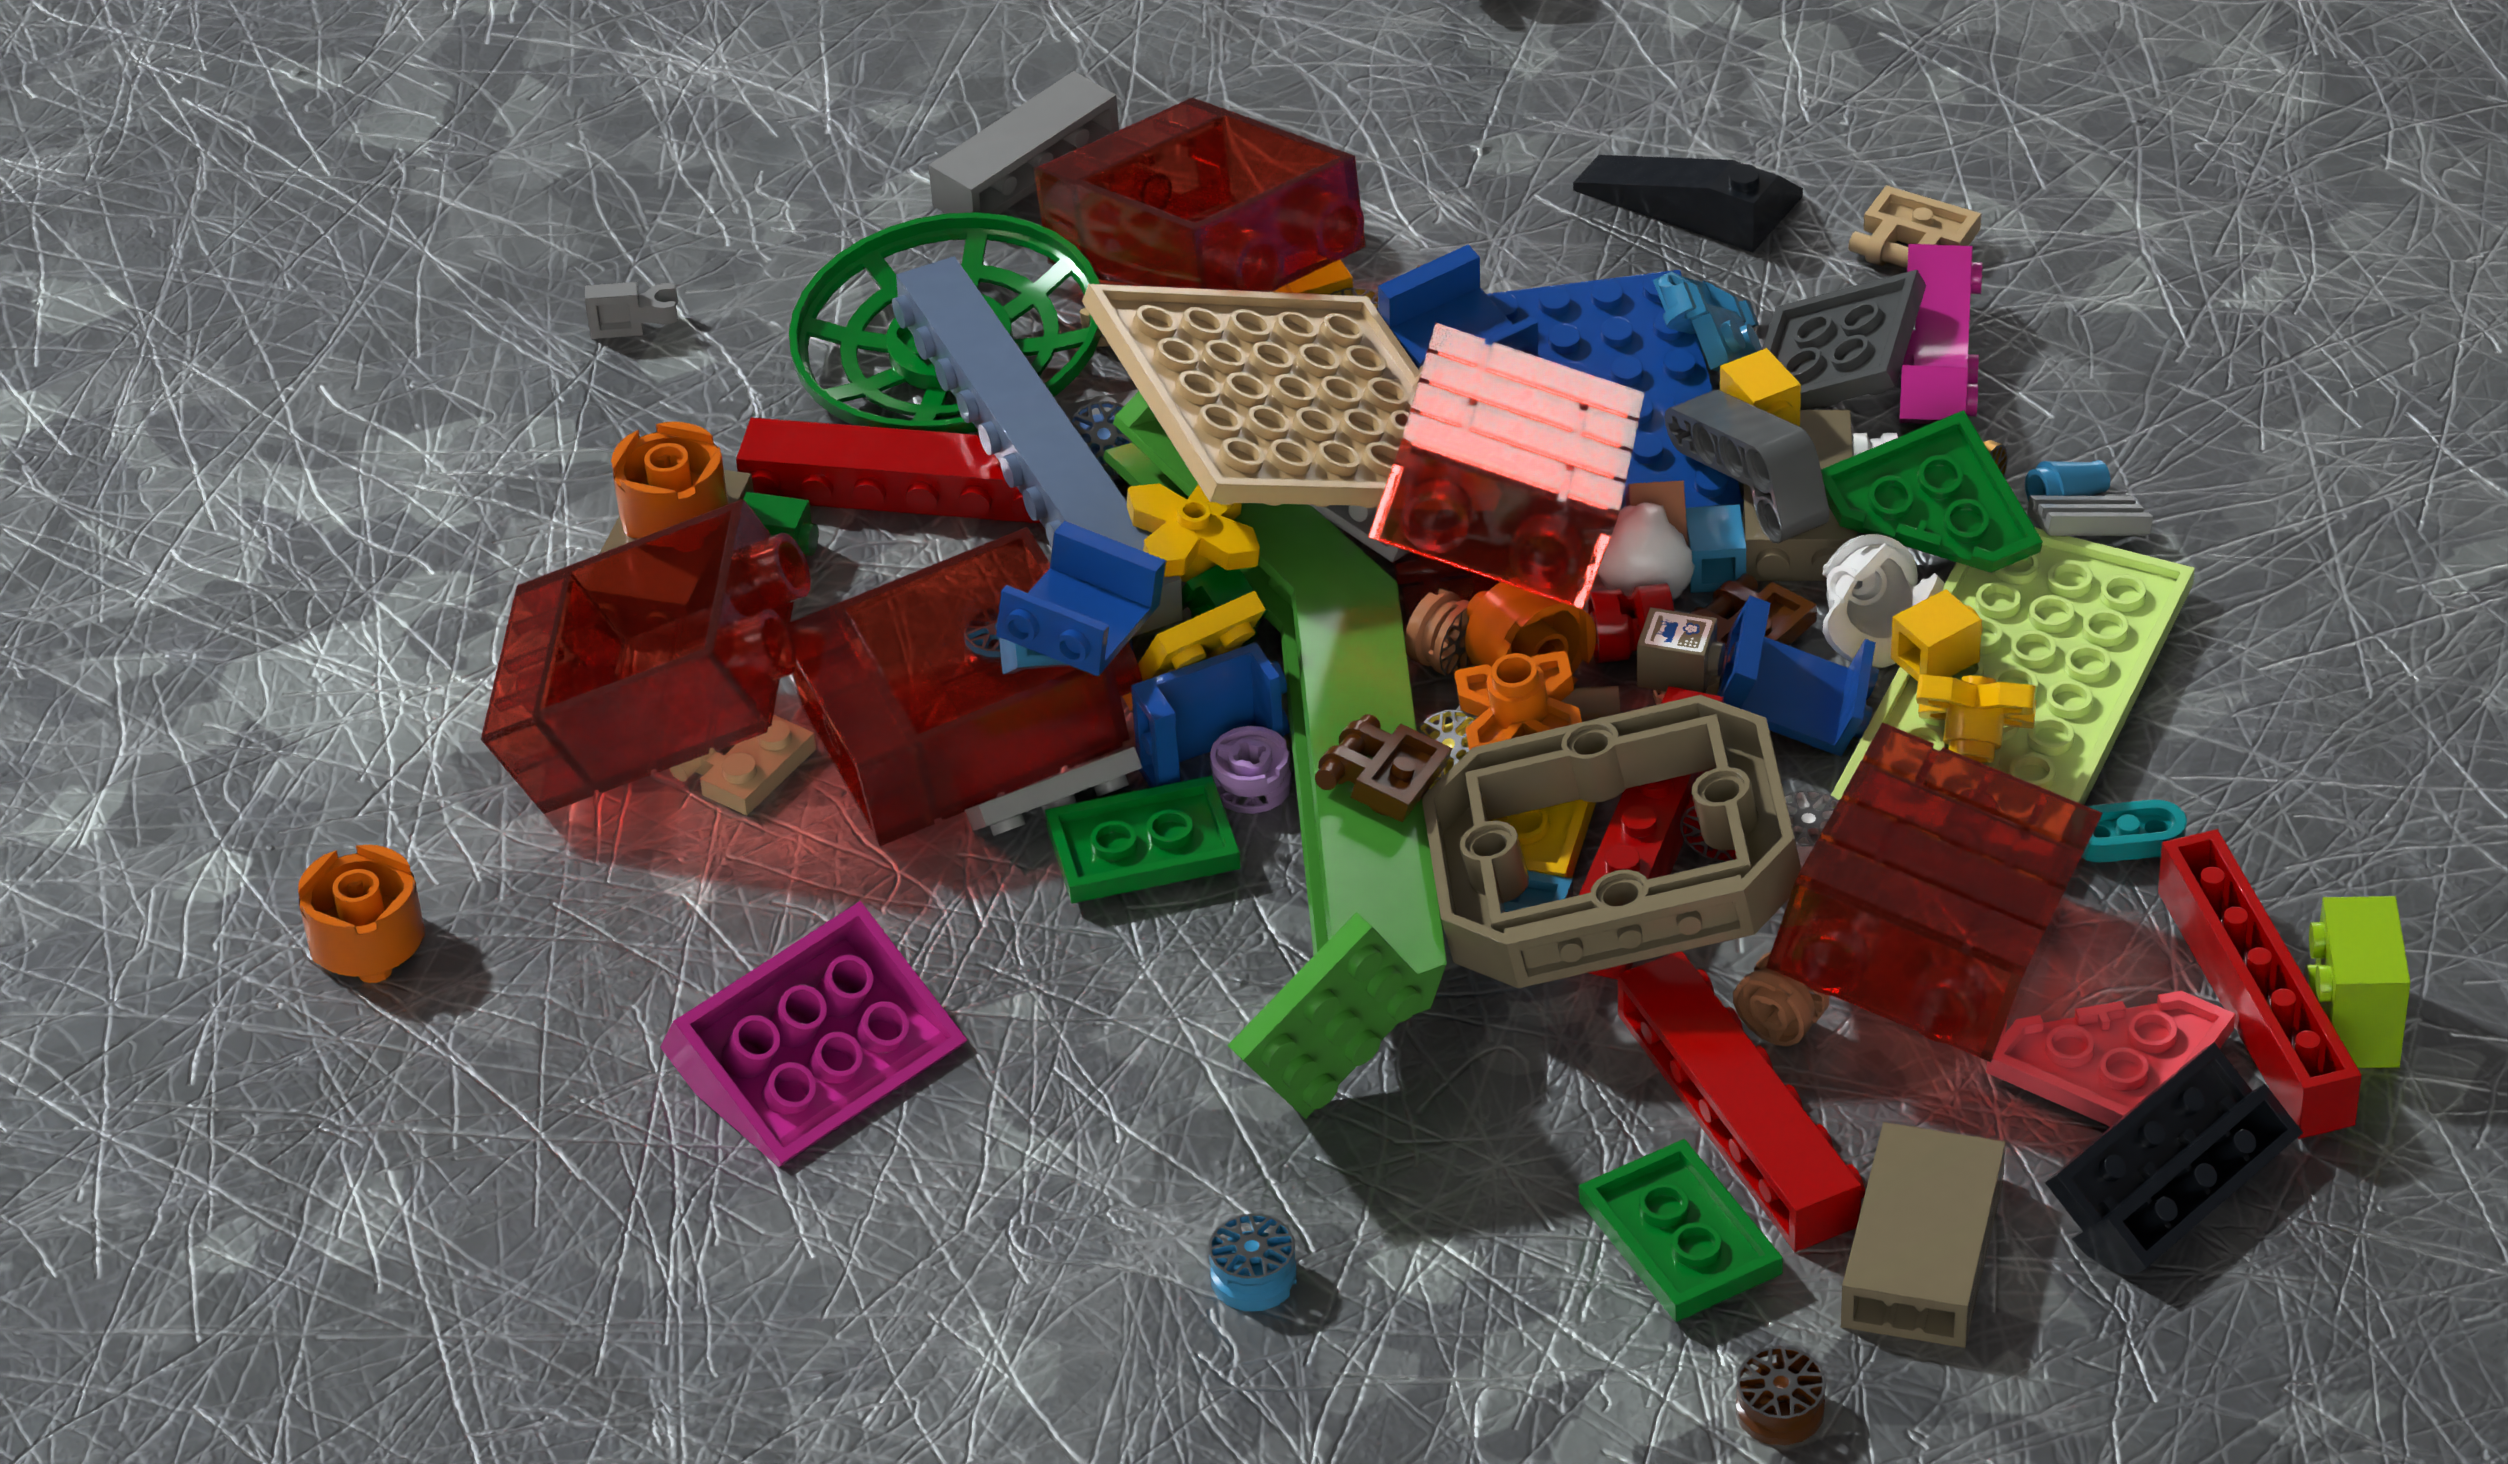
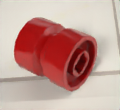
[1587,583,1675,664]

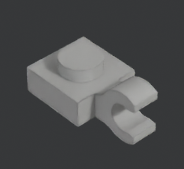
[585,282,678,339]

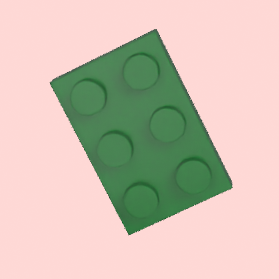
[1045,776,1241,904]
[1579,1138,1783,1322]

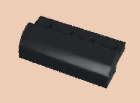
[2045,1042,2303,1274]

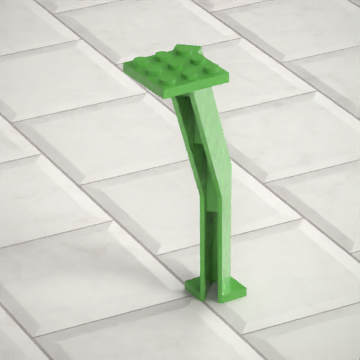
[1103,391,1447,1119]

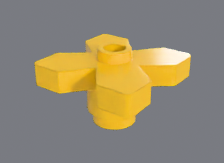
[1126,483,1260,582]
[1916,675,2036,763]

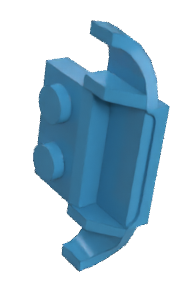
[1653,271,1762,372]

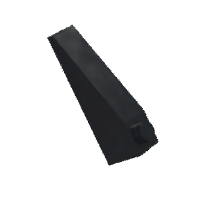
[1573,155,1803,253]

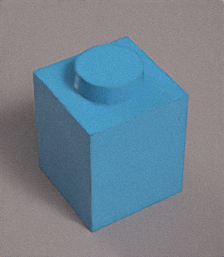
[1686,504,1747,593]

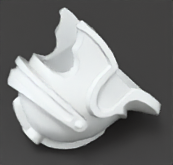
[1822,534,1945,669]

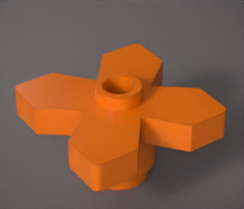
[1454,651,1582,751]

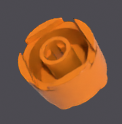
[611,422,728,549]
[1465,571,1596,685]
[298,844,425,983]

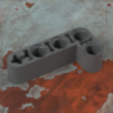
[1664,390,1829,544]

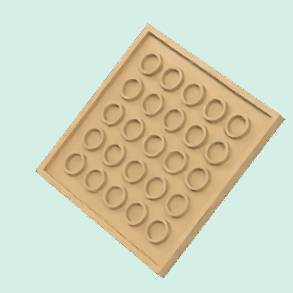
[1082,284,1503,510]

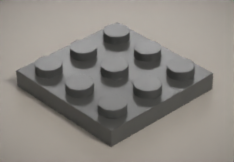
[1762,270,1926,410]

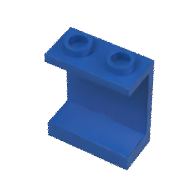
[1378,244,1538,402]
[996,521,1166,676]
[1717,595,1879,757]
[1131,642,1289,788]

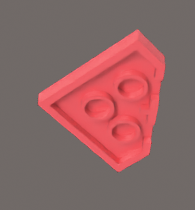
[1986,991,2235,1127]

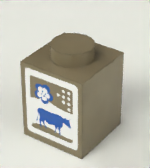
[1637,608,1725,693]

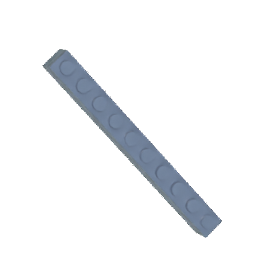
[892,256,1183,637]

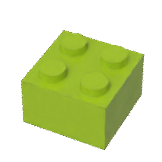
[2304,896,2411,1068]

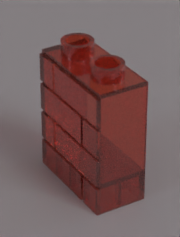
[1034,97,1366,292]
[1368,322,1645,610]
[481,499,811,814]
[779,527,1142,847]
[1766,722,2102,1062]

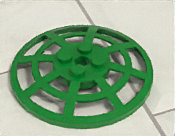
[789,212,1102,434]

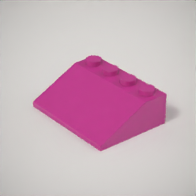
[660,901,967,1167]

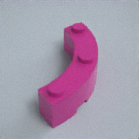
[1900,244,1982,424]

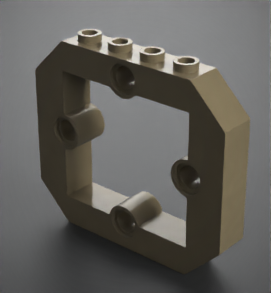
[1422,695,1805,989]

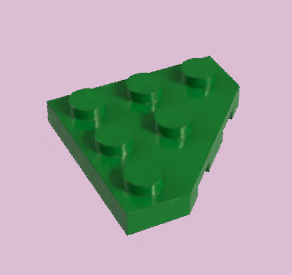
[1821,410,2043,573]

